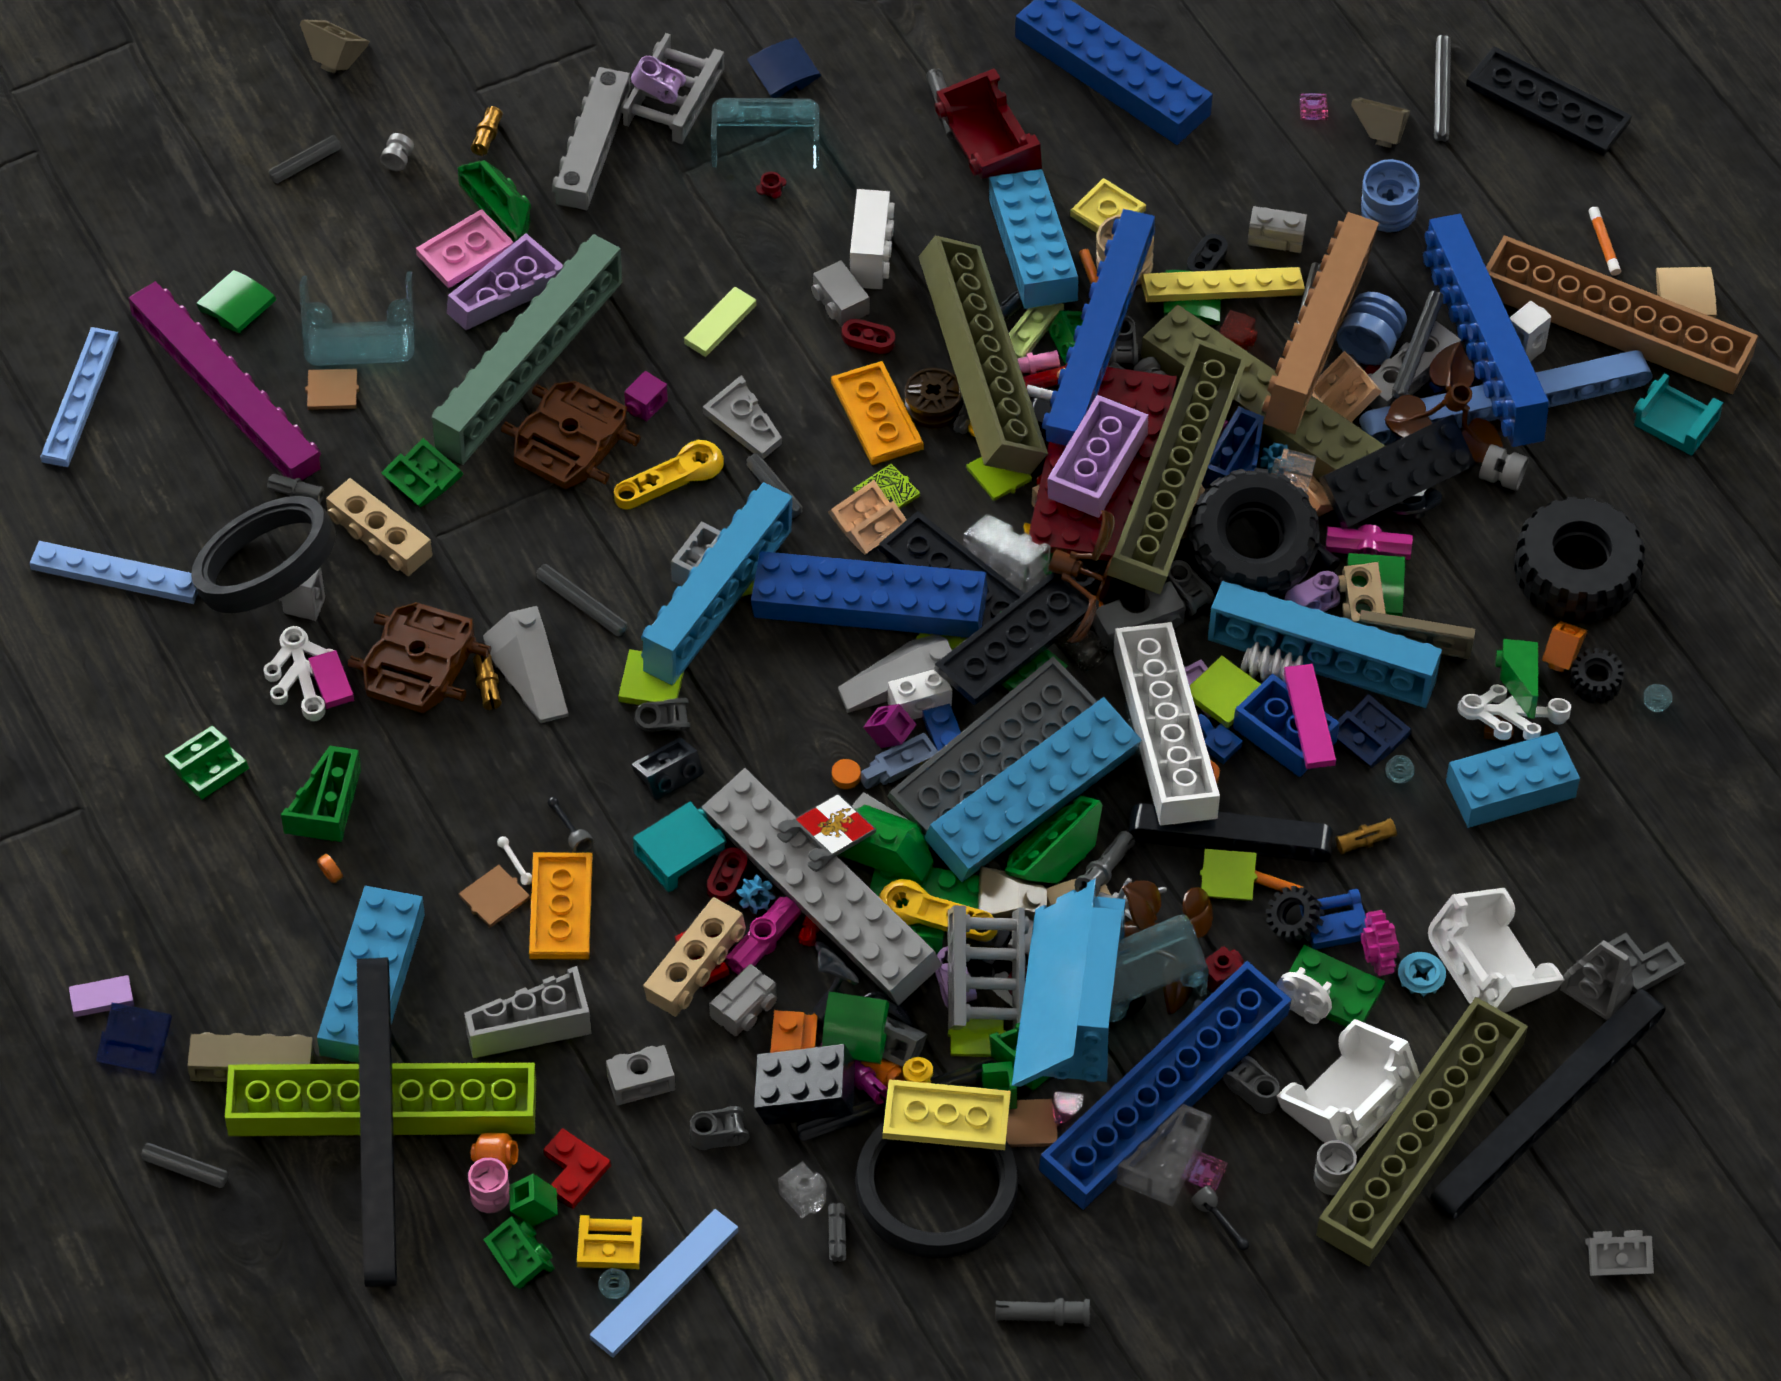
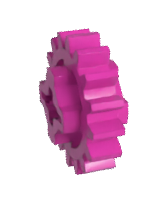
[1361,910,1399,976]

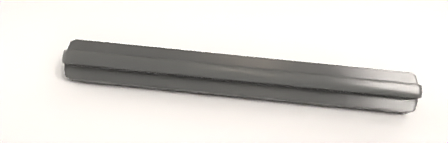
[1434,35,1451,142]
[1391,290,1444,399]

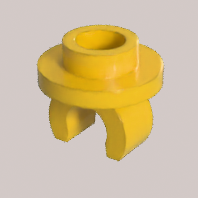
[903,1057,933,1083]

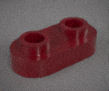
[842,319,895,354]
[707,848,748,902]

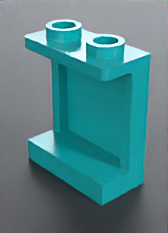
[1634,373,1723,456]
[633,801,727,893]

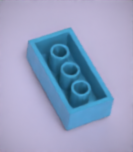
[1446,732,1580,828]

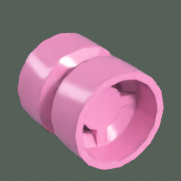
[468,1157,510,1213]

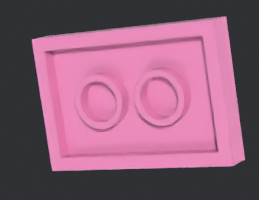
[416,209,514,289]

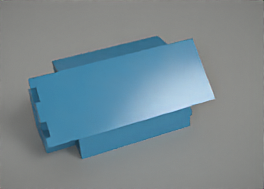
[1011,878,1126,1087]

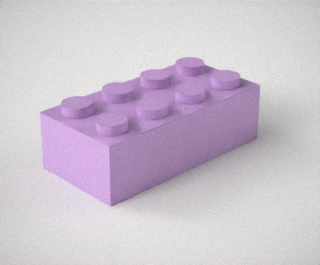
[1048,395,1148,518]

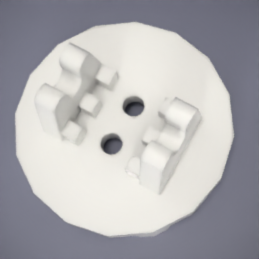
[1277,967,1332,1024]

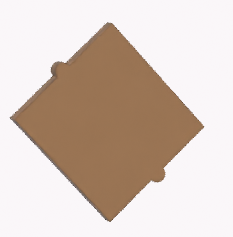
[305,369,360,410]
[459,865,530,928]
[1006,1099,1059,1147]

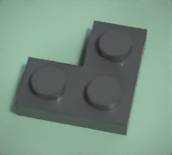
[1608,933,1686,994]

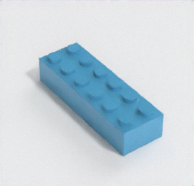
[989,169,1078,309]
[317,886,425,1063]

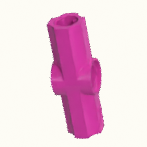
[1326,524,1413,560]
[726,896,801,975]

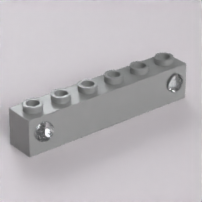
[552,67,631,210]

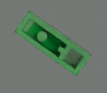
[1495,639,1538,719]

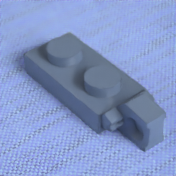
[860,733,938,789]

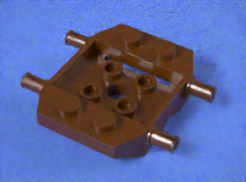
[501,381,641,489]
[348,602,492,713]

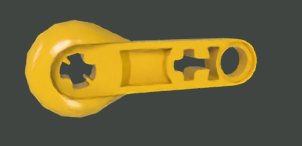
[614,440,724,509]
[879,879,998,942]

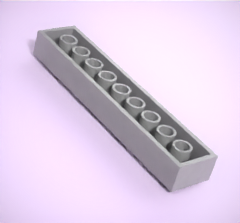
[702,768,942,1005]

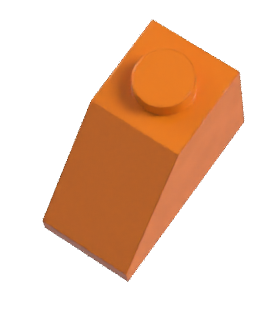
[1542,621,1588,672]

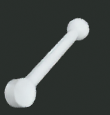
[497,836,532,885]

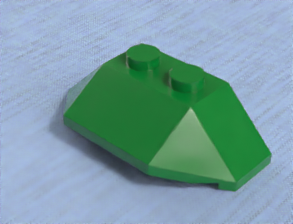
[457,160,531,242]
[1005,796,1102,884]
[839,805,934,885]

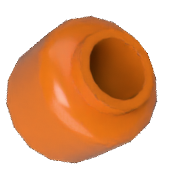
[471,1133,519,1171]

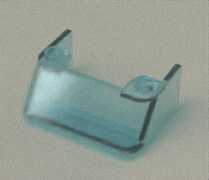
[711,98,820,168]
[299,271,415,366]
[1109,914,1209,1022]

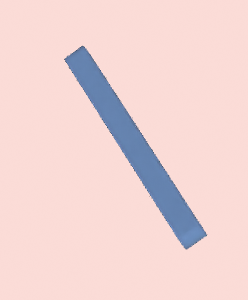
[1359,350,1653,445]

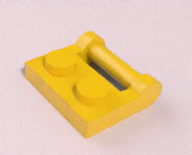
[577,1215,642,1269]

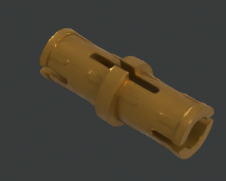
[471,106,503,156]
[473,654,502,710]
[1335,818,1397,854]

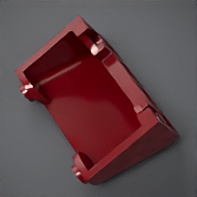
[934,68,1042,179]

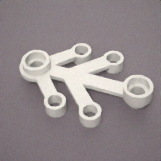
[264,626,334,721]
[1457,684,1571,740]

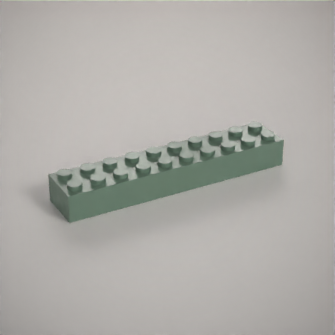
[431,234,622,465]

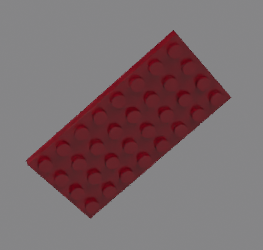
[1027,363,1177,561]

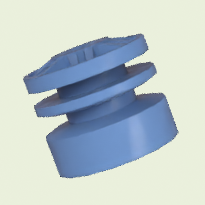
[1361,159,1420,232]
[1336,292,1407,366]

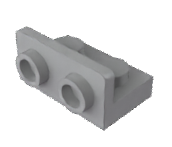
[1585,1230,1654,1276]

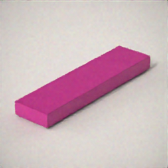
[1284,664,1336,769]

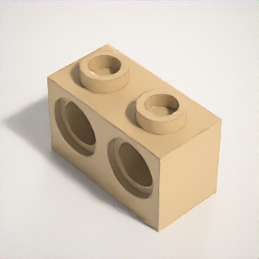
[1338,562,1386,623]

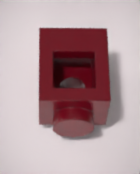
[1196,946,1244,993]

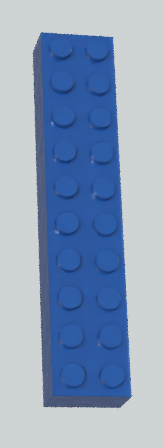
[1423,213,1549,447]
[1038,961,1292,1210]

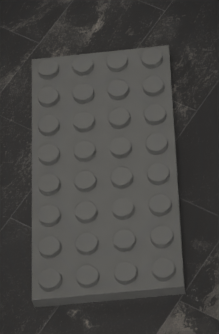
[887,656,1097,878]

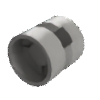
[1479,444,1529,491]
[1314,1140,1357,1195]

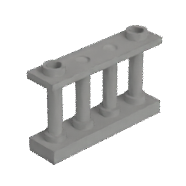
[620,33,724,144]
[948,905,1029,1030]

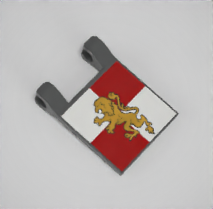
[777,794,876,872]

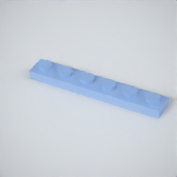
[30,541,198,604]

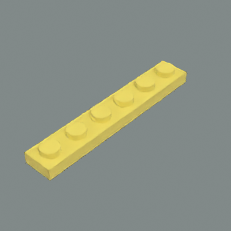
[1141,267,1305,302]

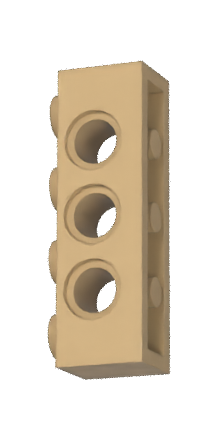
[326,478,432,576]
[643,897,746,1017]

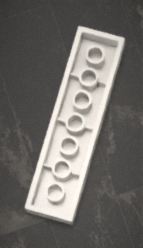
[1113,622,1220,826]

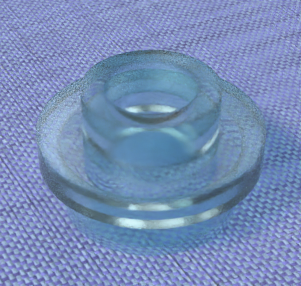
[1643,684,1672,712]
[1385,755,1415,783]
[598,1268,630,1299]

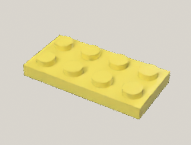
[883,1079,1011,1150]

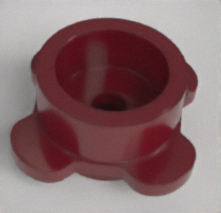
[756,171,786,199]

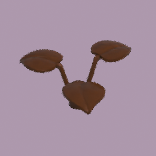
[1384,342,1503,463]
[1049,510,1115,643]
[1122,880,1213,1014]

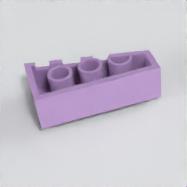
[447,233,563,330]

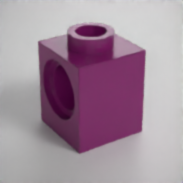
[624,371,668,422]
[863,704,917,748]

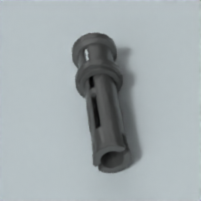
[1074,831,1135,897]
[995,1298,1090,1327]

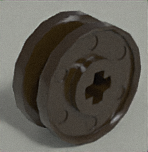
[905,368,963,429]

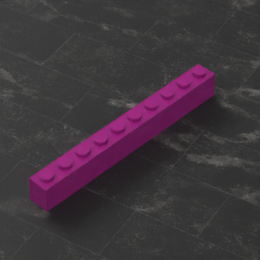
[128,281,321,481]

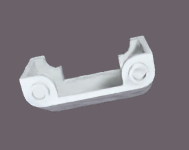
[1428,888,1565,1013]
[1277,1019,1420,1152]

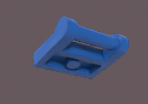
[1299,889,1366,950]

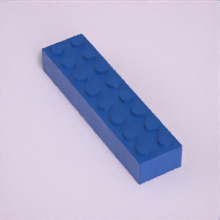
[1015,0,1213,145]
[751,551,988,638]

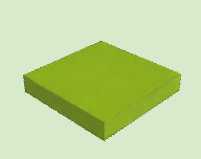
[618,649,684,705]
[1190,656,1261,728]

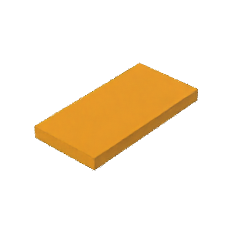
[831,361,924,465]
[529,852,593,959]

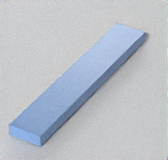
[40,327,119,467]
[589,1209,738,1358]

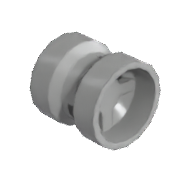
[380,133,414,171]

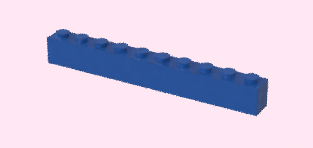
[1042,209,1155,446]

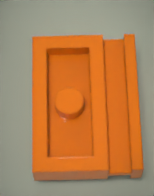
[770,1010,818,1053]

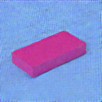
[308,650,354,709]

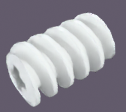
[1240,642,1303,683]

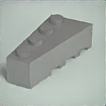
[464,966,591,1058]

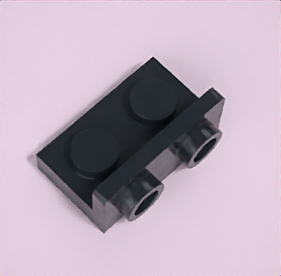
[631,737,704,800]

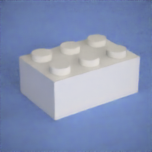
[850,189,895,289]

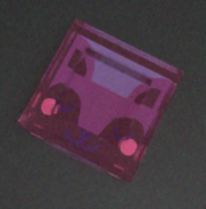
[1299,94,1328,120]
[1187,1151,1228,1192]

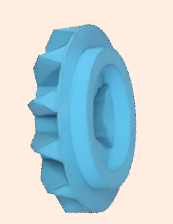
[1398,952,1446,997]

